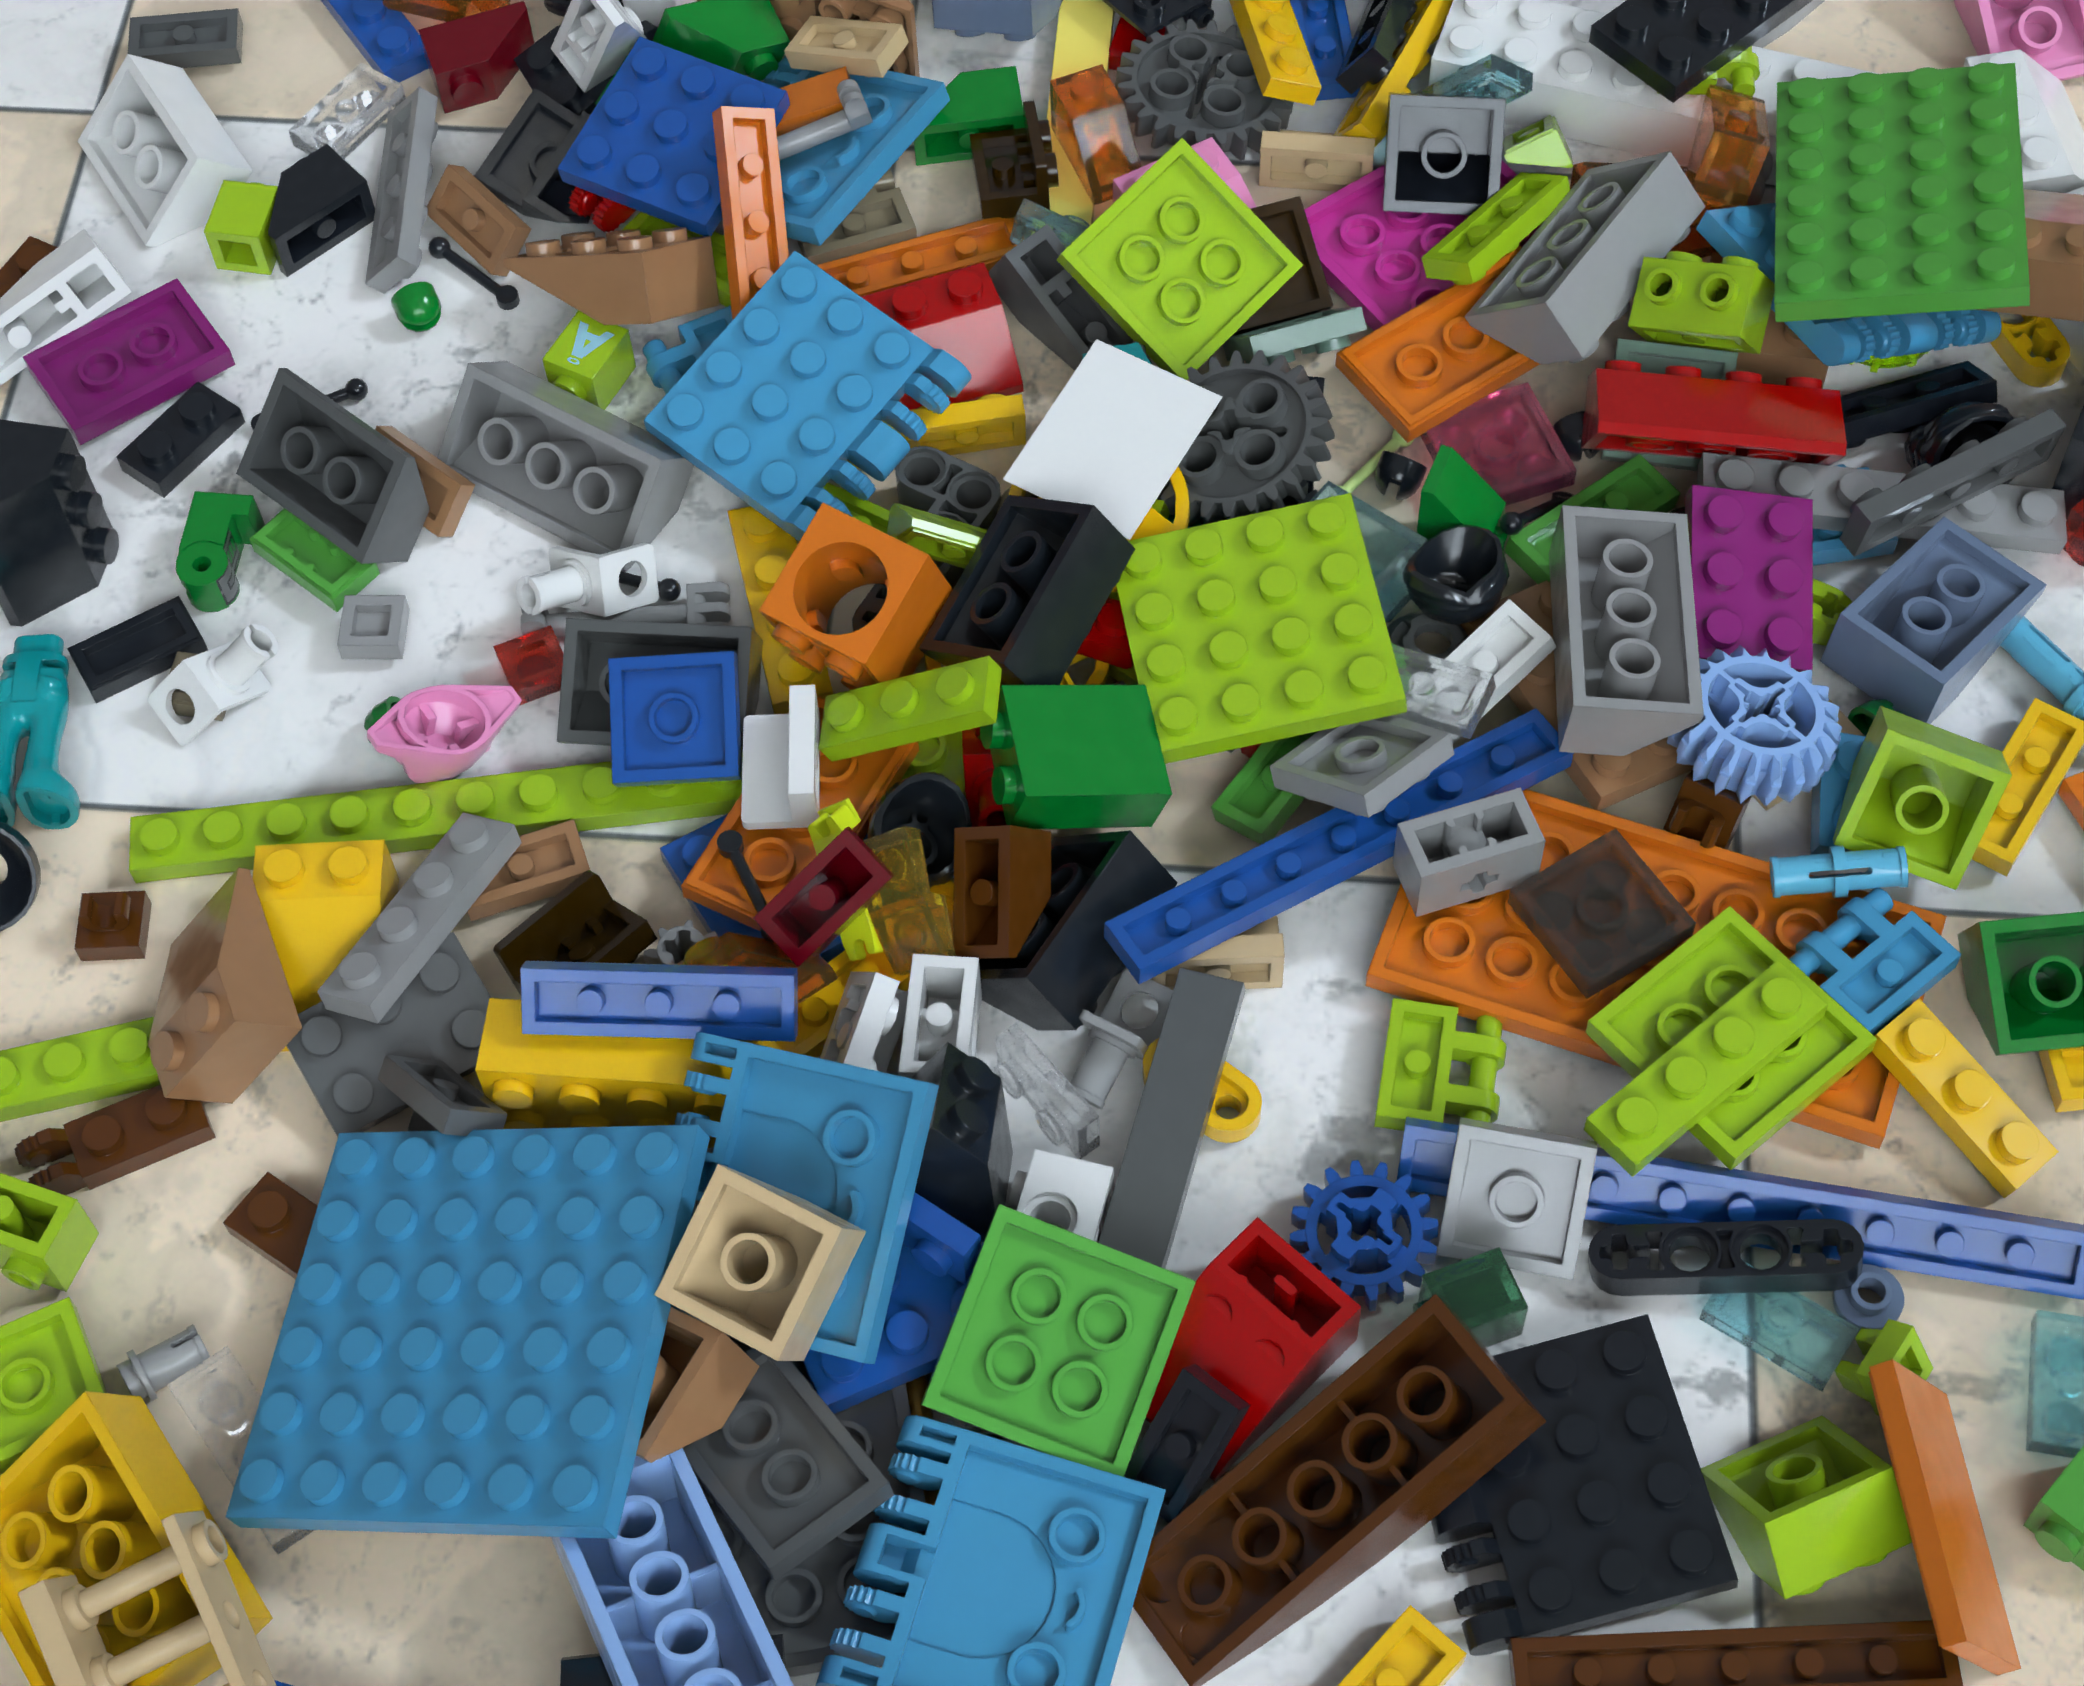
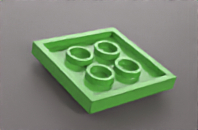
[920,1204,1196,1477]

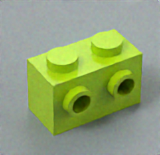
[1628,251,1775,354]
[0,1173,99,1292]

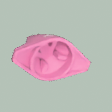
[367,685,522,783]

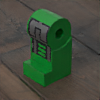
[176,491,265,612]

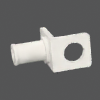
[516,543,659,617]
[147,623,279,746]

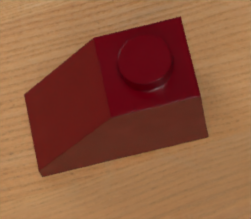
[419,1,534,114]
[753,827,895,967]

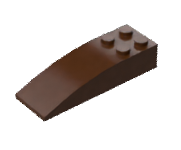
[1133,1294,1546,1686]

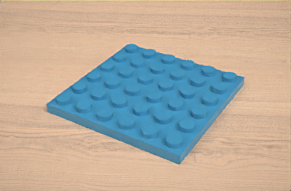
[225,1124,710,1539]

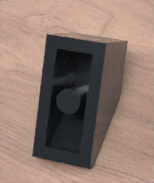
[268,144,375,277]

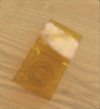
[863,826,956,976]

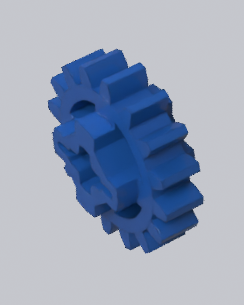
[1289,1160,1439,1311]

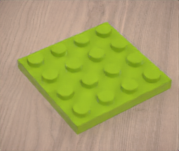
[1116,493,1407,764]

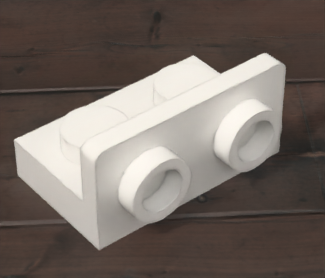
[820,972,908,1073]

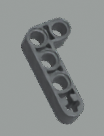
[852,446,1001,632]

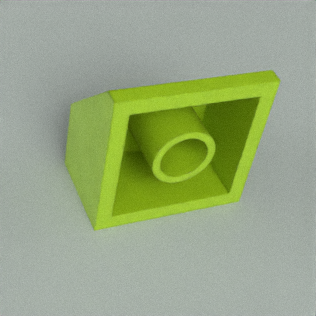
[1833,706,2012,890]
[1701,1415,1912,1600]

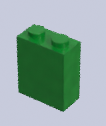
[980,685,1172,829]

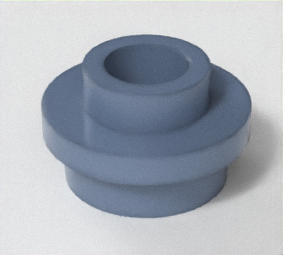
[1832,1264,1904,1332]

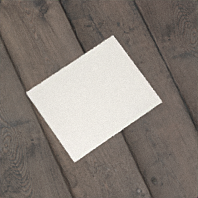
[1003,339,1222,540]

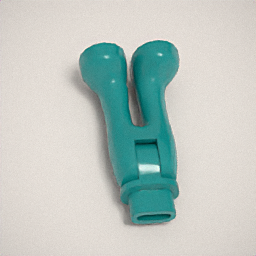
[0,634,81,829]

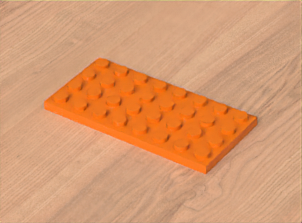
[1365,789,1947,1149]

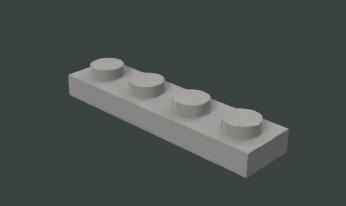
[365,86,438,294]
[317,812,522,1024]

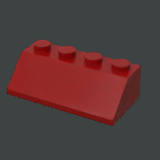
[861,262,1024,410]
[1581,360,1847,465]

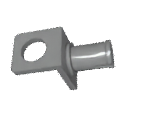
[1065,969,1173,1110]

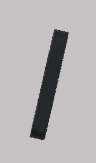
[1588,1219,1864,1296]

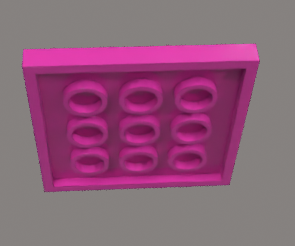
[1304,160,1542,331]

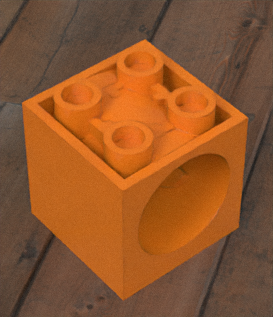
[759,502,953,690]

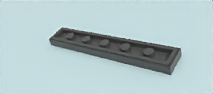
[1098,968,1246,1269]

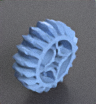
[1667,645,1842,806]

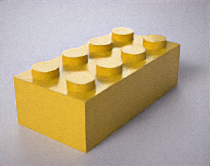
[475,998,763,1148]

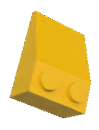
[252,839,399,1052]

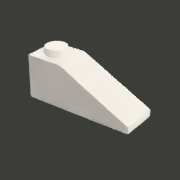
[551,0,647,93]
[0,229,132,386]

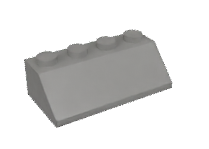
[1465,151,1706,365]
[437,361,694,570]
[1549,505,1704,756]

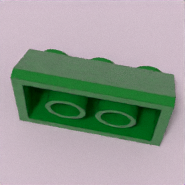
[1957,912,2084,1056]

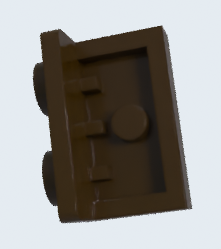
[969,100,1059,219]
[493,870,658,995]

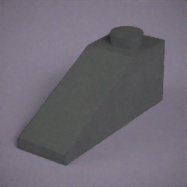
[988,224,1153,370]

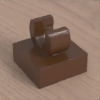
[1663,770,1751,850]
[74,891,152,961]

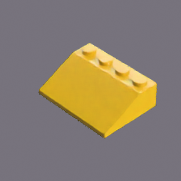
[0,1391,273,1686]

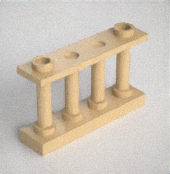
[18,1510,276,1686]

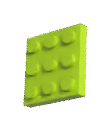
[1056,138,1303,380]
[1585,906,1877,1170]

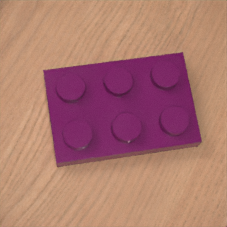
[23,278,235,445]
[1685,485,1813,672]

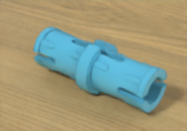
[1769,845,1908,899]

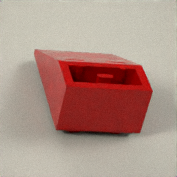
[1145,1217,1361,1482]

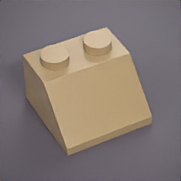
[654,1164,866,1361]

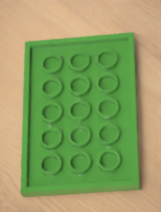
[1774,62,2030,322]

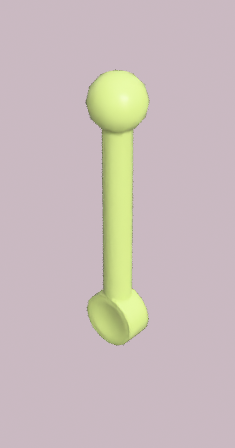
[1325,429,1414,498]

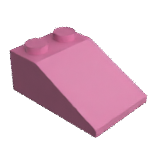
[1954,0,2084,81]

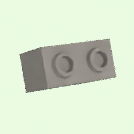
[1392,787,1546,917]

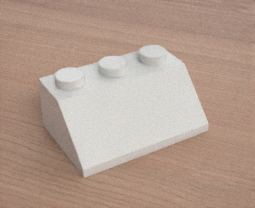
[1963,49,2084,193]
[78,54,253,248]

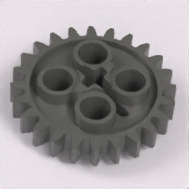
[1115,19,1294,161]
[1157,350,1335,526]

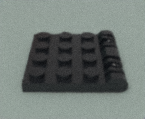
[1430,1314,1738,1656]

